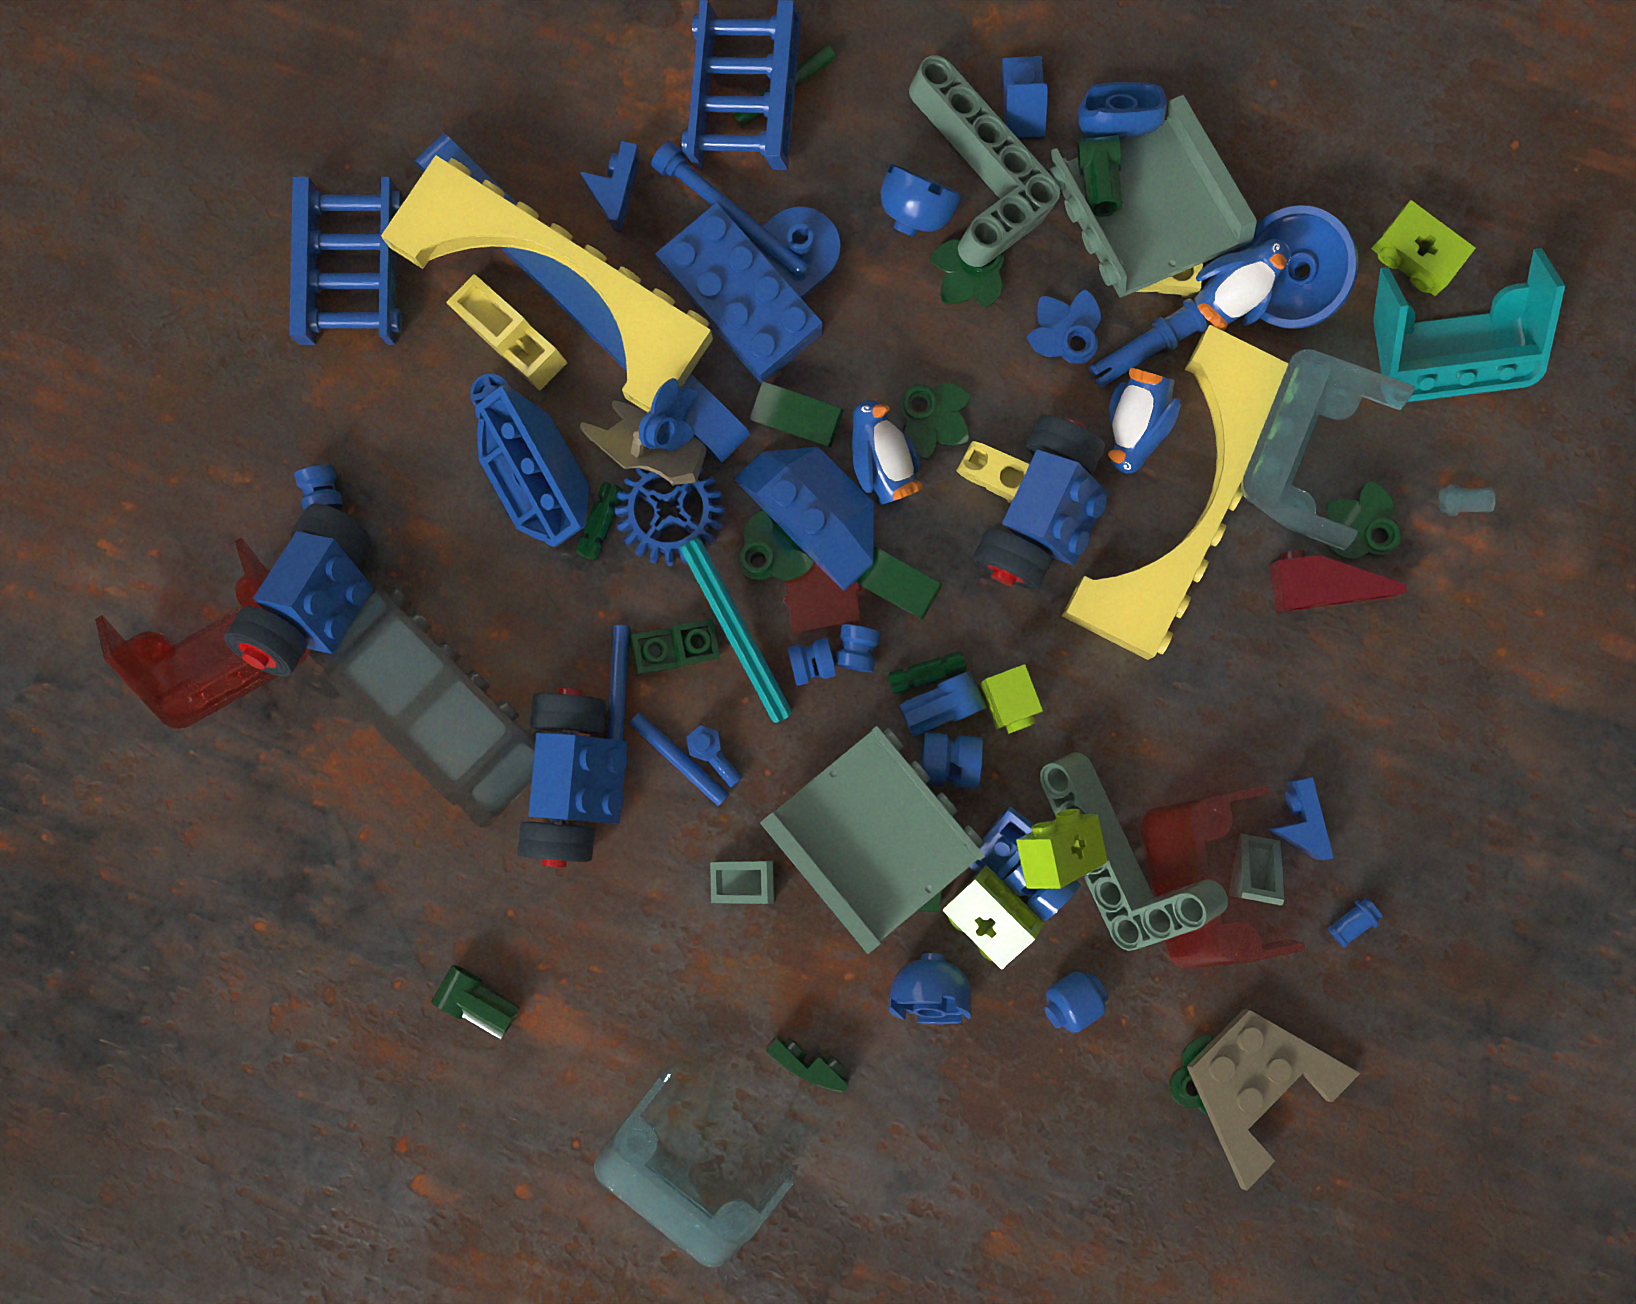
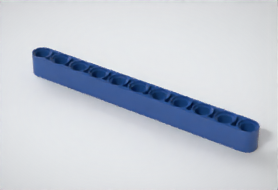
[414,133,750,463]

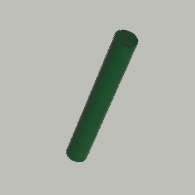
[732,44,836,128]

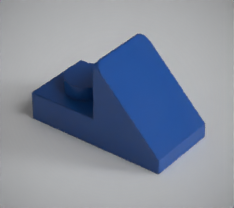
[1001,56,1048,140]
[581,141,641,233]
[1267,777,1334,860]
[970,806,1034,880]

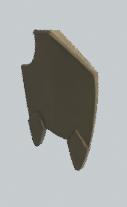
[580,400,707,485]

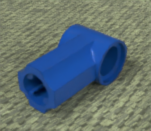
[899,671,987,737]

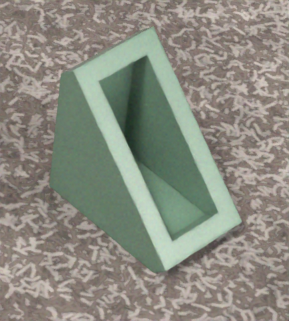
[1229,833,1285,905]
[710,860,775,904]

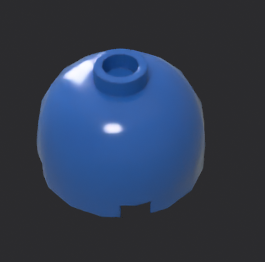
[880,163,963,237]
[888,953,972,1025]

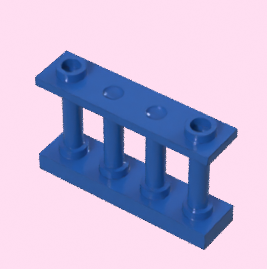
[682,0,801,170]
[289,177,404,345]

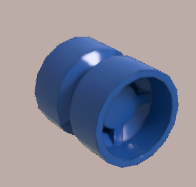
[920,732,983,790]
[1002,860,1081,921]

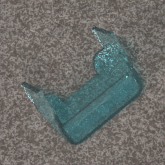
[1241,349,1415,550]
[594,1070,793,1268]

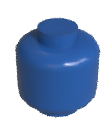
[1044,970,1108,1033]

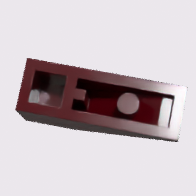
[1269,550,1407,613]

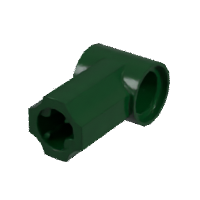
[1077,135,1122,217]
[431,964,520,1039]

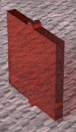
[783,562,862,633]

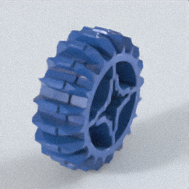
[615,467,725,566]

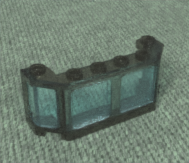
[308,584,542,828]

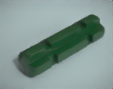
[576,482,623,560]
[887,651,967,694]

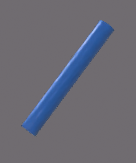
[607,625,630,741]
[629,712,729,807]

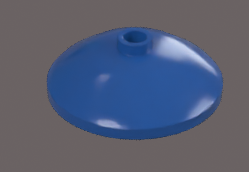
[1240,205,1358,329]

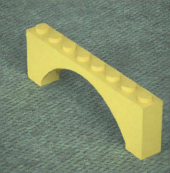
[381,155,713,413]
[1062,325,1297,660]

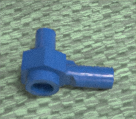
[686,725,743,788]

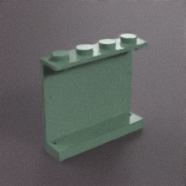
[1048,95,1257,298]
[760,726,985,954]

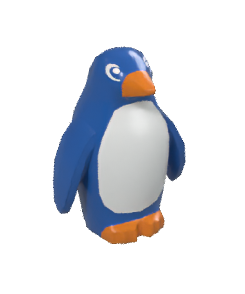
[1194,238,1292,331]
[1108,367,1181,474]
[852,400,923,505]

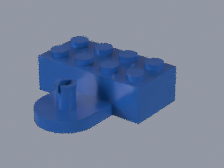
[655,202,840,384]

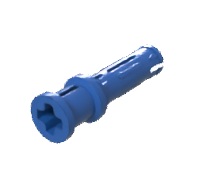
[1088,298,1208,389]

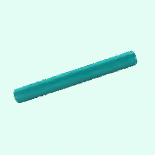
[681,538,792,723]

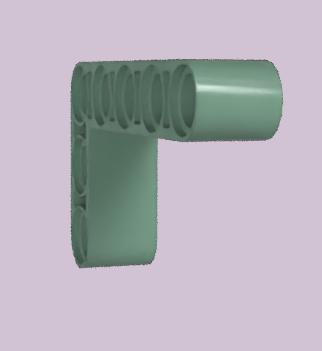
[909,55,1060,267]
[1040,752,1228,951]

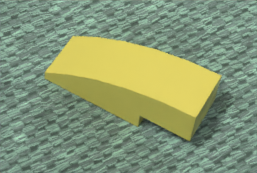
[446,274,567,391]

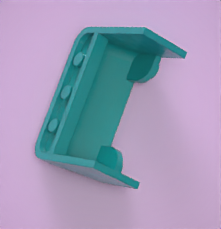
[1373,248,1565,403]

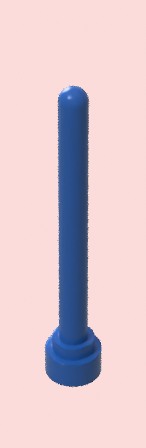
[651,141,807,276]

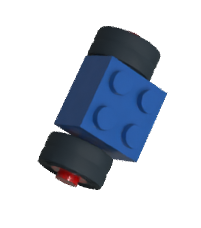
[973,415,1109,590]
[224,504,374,677]
[518,688,627,867]

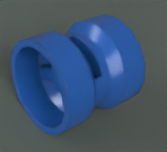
[294,464,343,513]
[834,624,881,673]
[787,637,836,686]

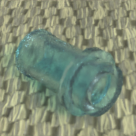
[1438,484,1495,517]

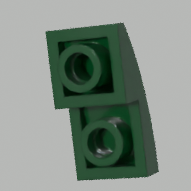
[749,381,844,448]
[855,546,943,619]
[629,619,720,676]
[766,1036,849,1092]

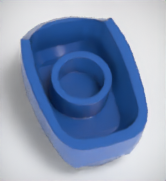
[1078,82,1167,139]

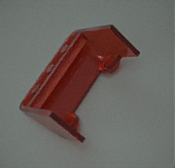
[95,538,310,729]
[1139,785,1306,969]

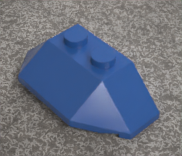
[475,384,589,547]
[734,447,874,591]

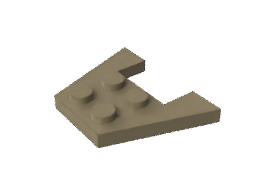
[1187,1009,1360,1190]

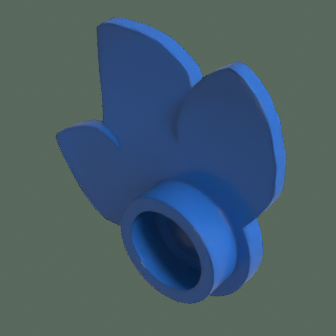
[1026,290,1101,364]
[639,378,698,451]

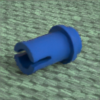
[1327,898,1383,948]

